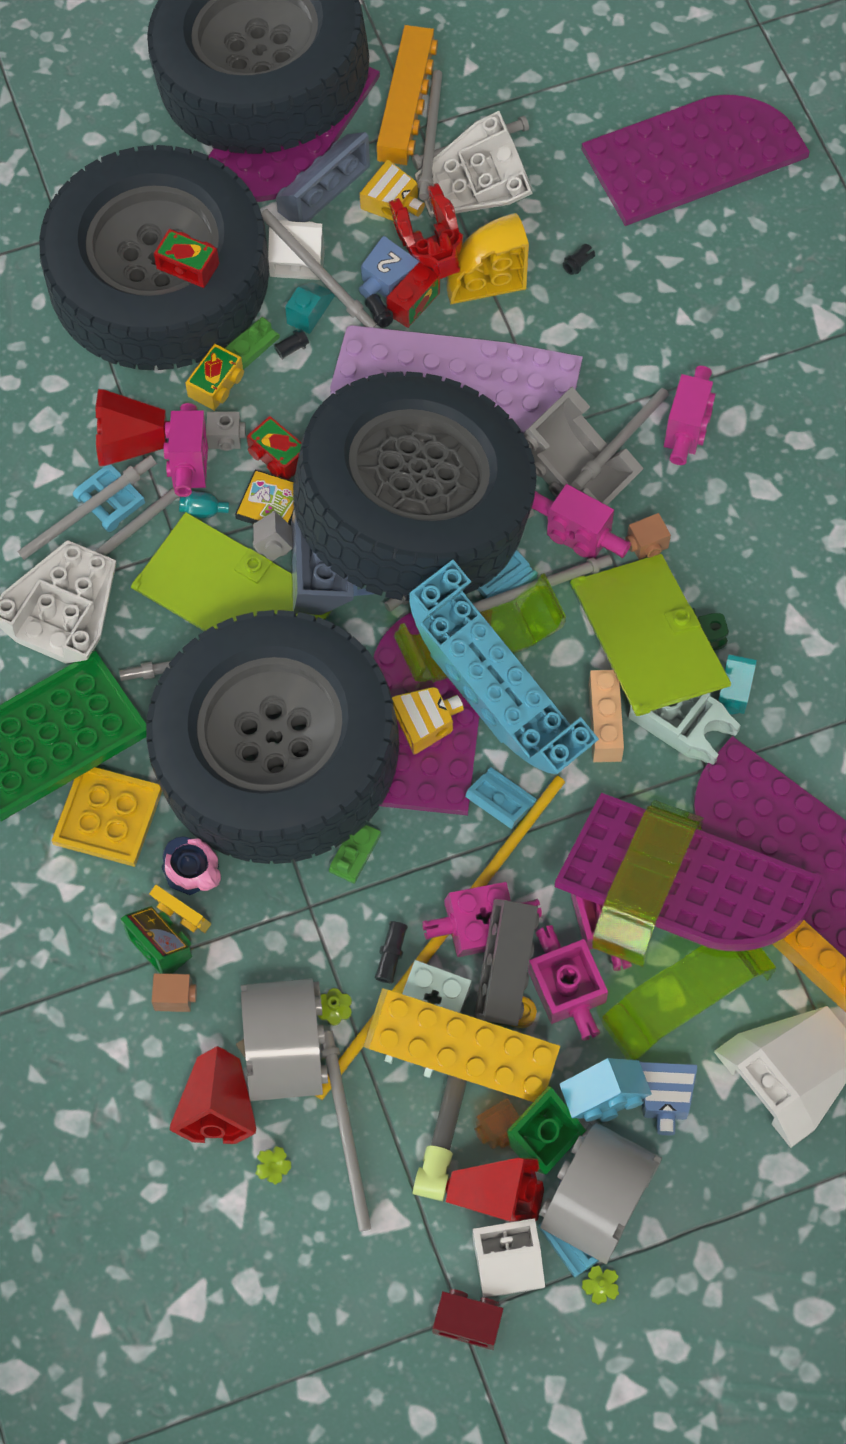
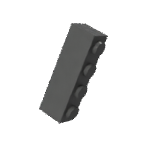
[474,899,539,1026]

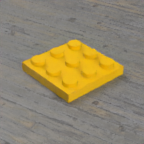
[51,767,162,867]

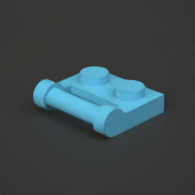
[73,464,145,532]

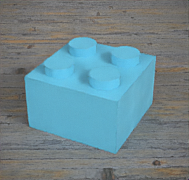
[559,1058,652,1122]

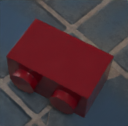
[432,1289,504,1351]

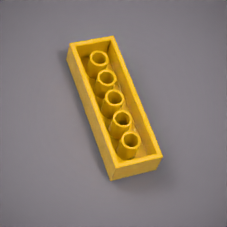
[363,988,560,1102]

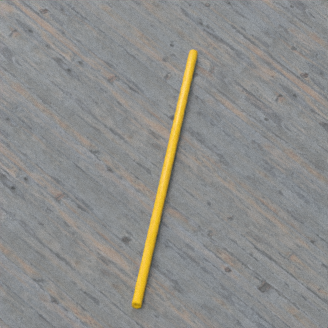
[315,776,565,1100]

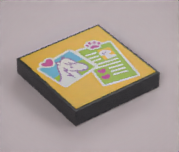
[235,470,294,526]

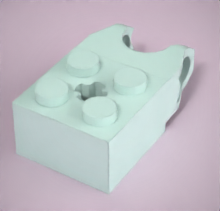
[628,693,741,765]
[384,960,472,1078]

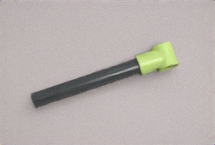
[413,1014,474,1202]

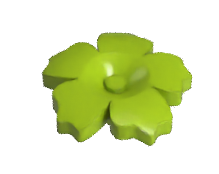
[255,1146,291,1185]
[581,1265,619,1305]

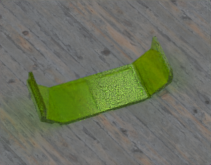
[394,573,566,682]
[592,800,704,967]
[601,945,776,1060]

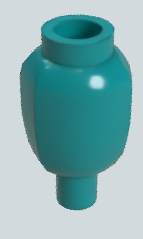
[179,491,229,519]

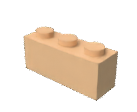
[588,670,624,762]

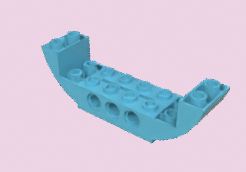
[410,560,599,775]

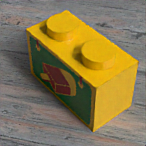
[185,344,244,411]

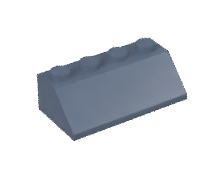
[276,132,370,222]
[291,511,354,615]

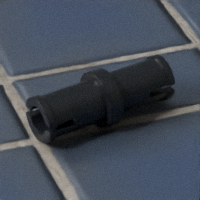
[375,921,408,984]

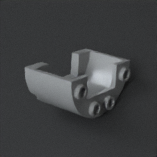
[524,386,644,505]
[241,978,328,1101]
[539,1122,662,1265]

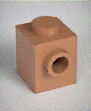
[625,513,671,560]
[152,973,197,1012]

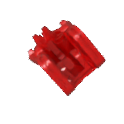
[389,183,463,279]

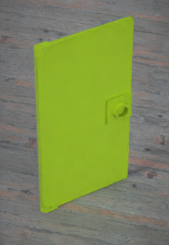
[131,512,332,631]
[570,554,731,716]

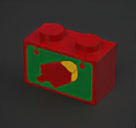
[154,229,219,288]
[387,262,440,328]
[247,416,302,480]

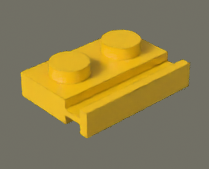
[149,885,211,933]

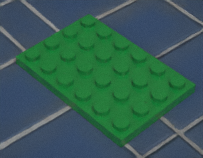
[0,651,146,822]

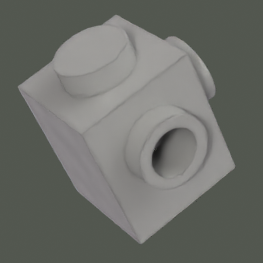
[206,412,246,451]
[253,511,293,561]

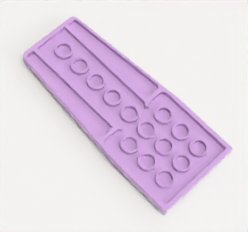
[330,325,583,434]

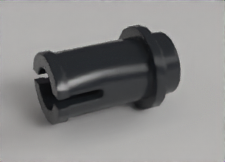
[563,244,595,275]
[365,294,393,328]
[274,329,309,360]

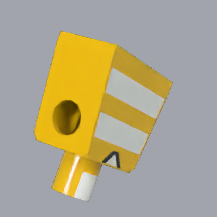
[360,160,425,221]
[392,687,464,754]

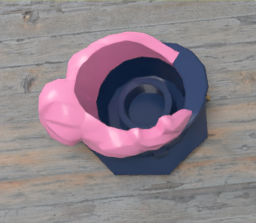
[161,836,221,895]

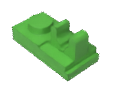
[224,317,280,370]
[329,825,381,884]

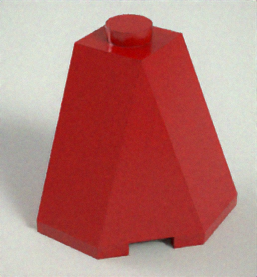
[95,389,170,466]
[170,1046,257,1144]
[445,1158,544,1221]

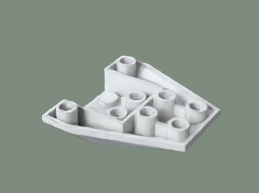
[415,111,533,217]
[0,540,117,664]
[714,1006,846,1148]

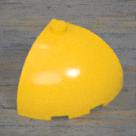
[447,213,529,305]

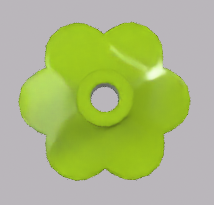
[318,988,352,1026]

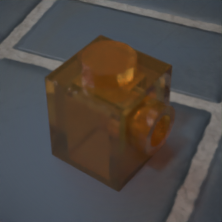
[474,1098,519,1149]

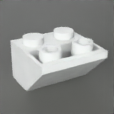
[268,220,325,280]
[472,1218,545,1298]

